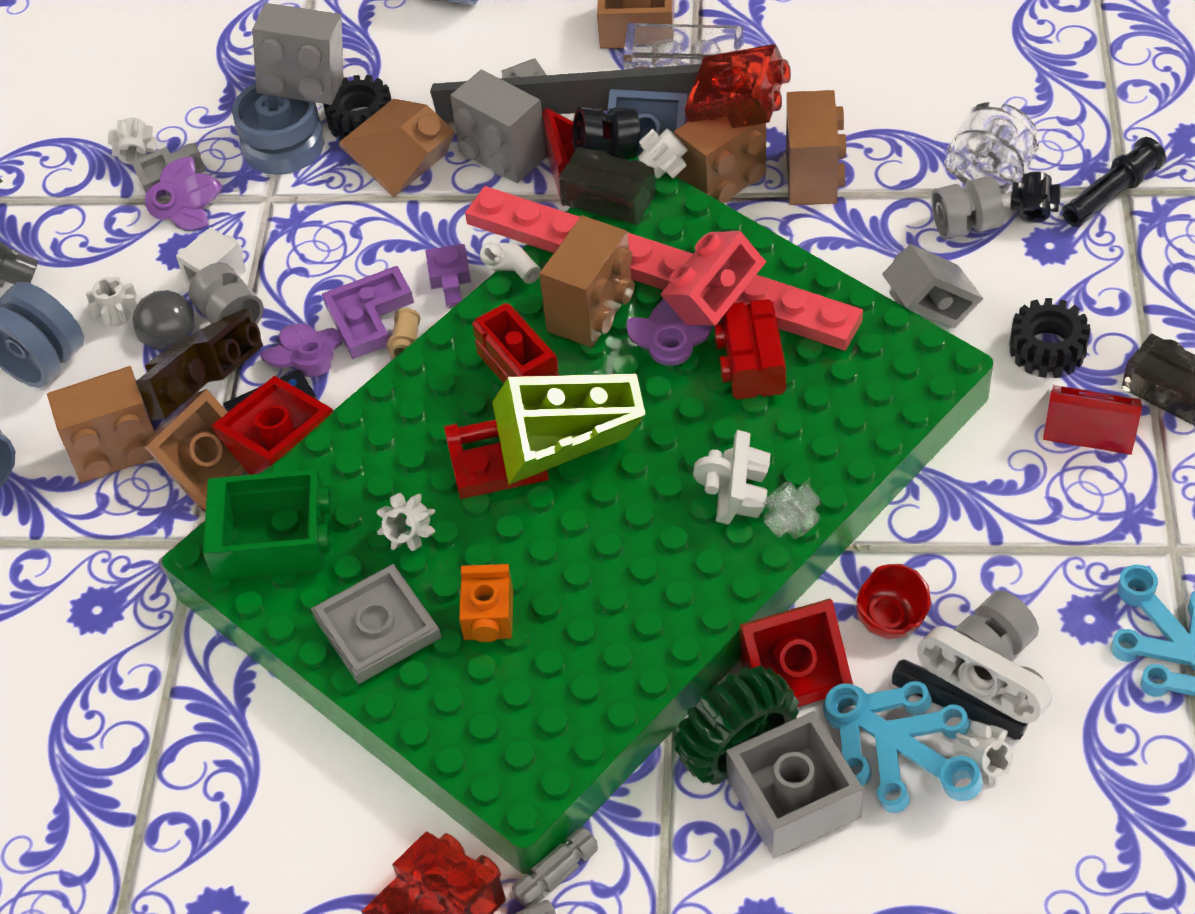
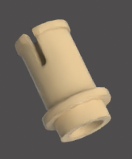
[387,308,421,359]

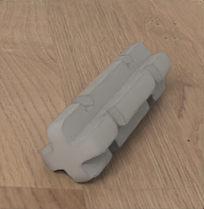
[512,827,598,908]

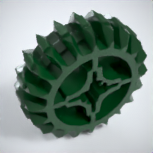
[673,665,799,785]

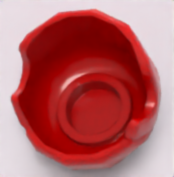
[855,564,931,640]

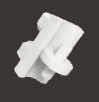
[693,430,770,525]

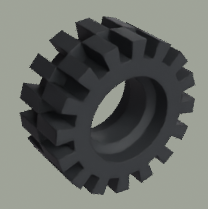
[323,75,392,141]
[1009,298,1091,378]

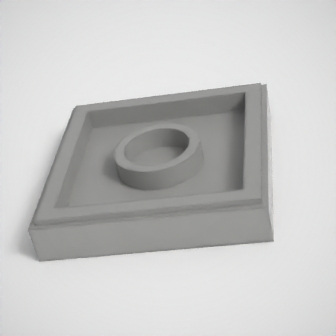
[311,564,441,684]

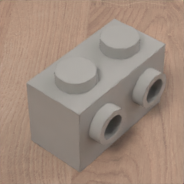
[882,244,984,328]

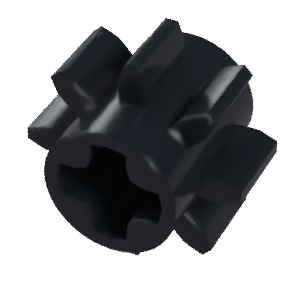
[1010,172,1061,222]

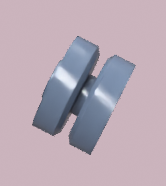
[232,83,325,175]
[0,281,84,388]

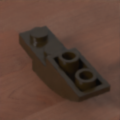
[136,308,263,420]

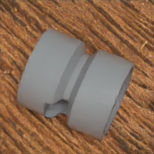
[931,176,1004,240]
[188,262,264,324]
[954,590,1039,680]

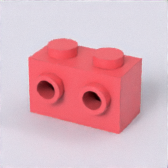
[660,231,766,326]

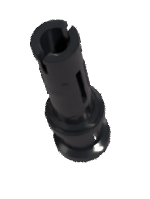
[1062,136,1166,228]

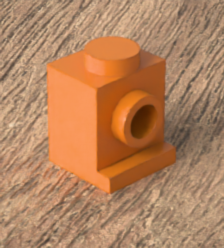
[459,564,513,642]

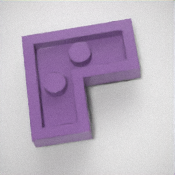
[322,265,414,359]

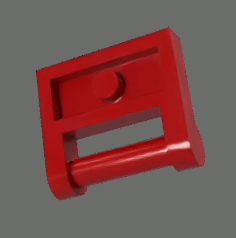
[444,419,549,499]

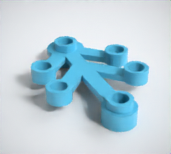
[1111,564,1195,697]
[823,681,983,813]

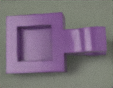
[425,244,471,307]

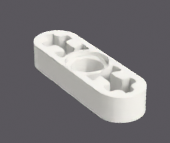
[917,626,1052,723]

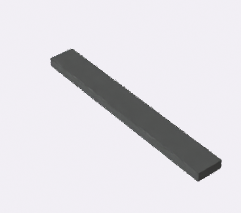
[430,62,738,122]

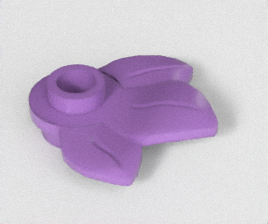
[145,157,222,231]
[627,299,713,366]
[260,324,342,377]

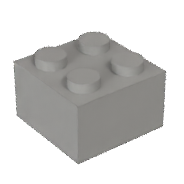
[252,2,344,105]
[450,69,547,184]
[726,711,864,859]

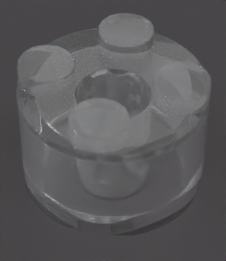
[944,102,1039,194]

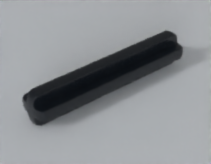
[891,659,1029,740]

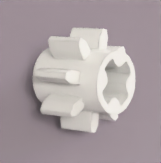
[108,117,157,165]
[638,129,688,179]
[86,276,137,327]
[377,493,435,551]
[950,721,1015,786]

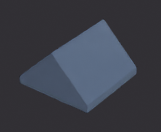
[602,89,688,167]

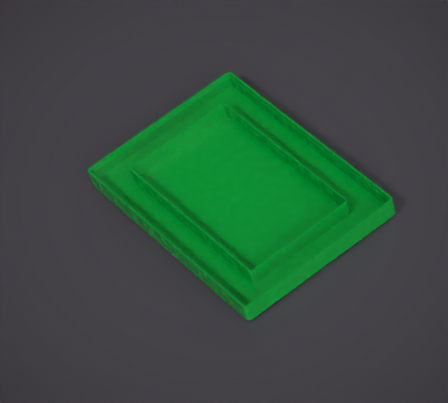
[162,156,993,875]

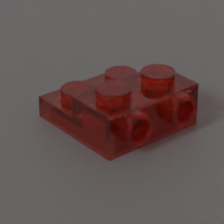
[684,44,791,128]
[361,831,506,914]

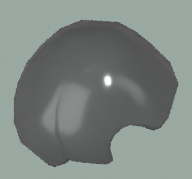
[132,290,195,349]

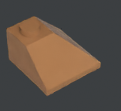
[339,98,455,198]
[144,389,246,511]

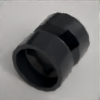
[572,107,640,160]

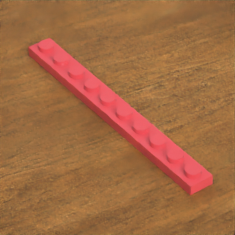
[465,186,863,351]

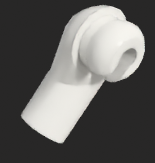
[480,242,541,284]

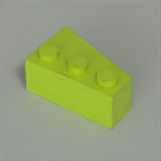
[492,374,645,485]

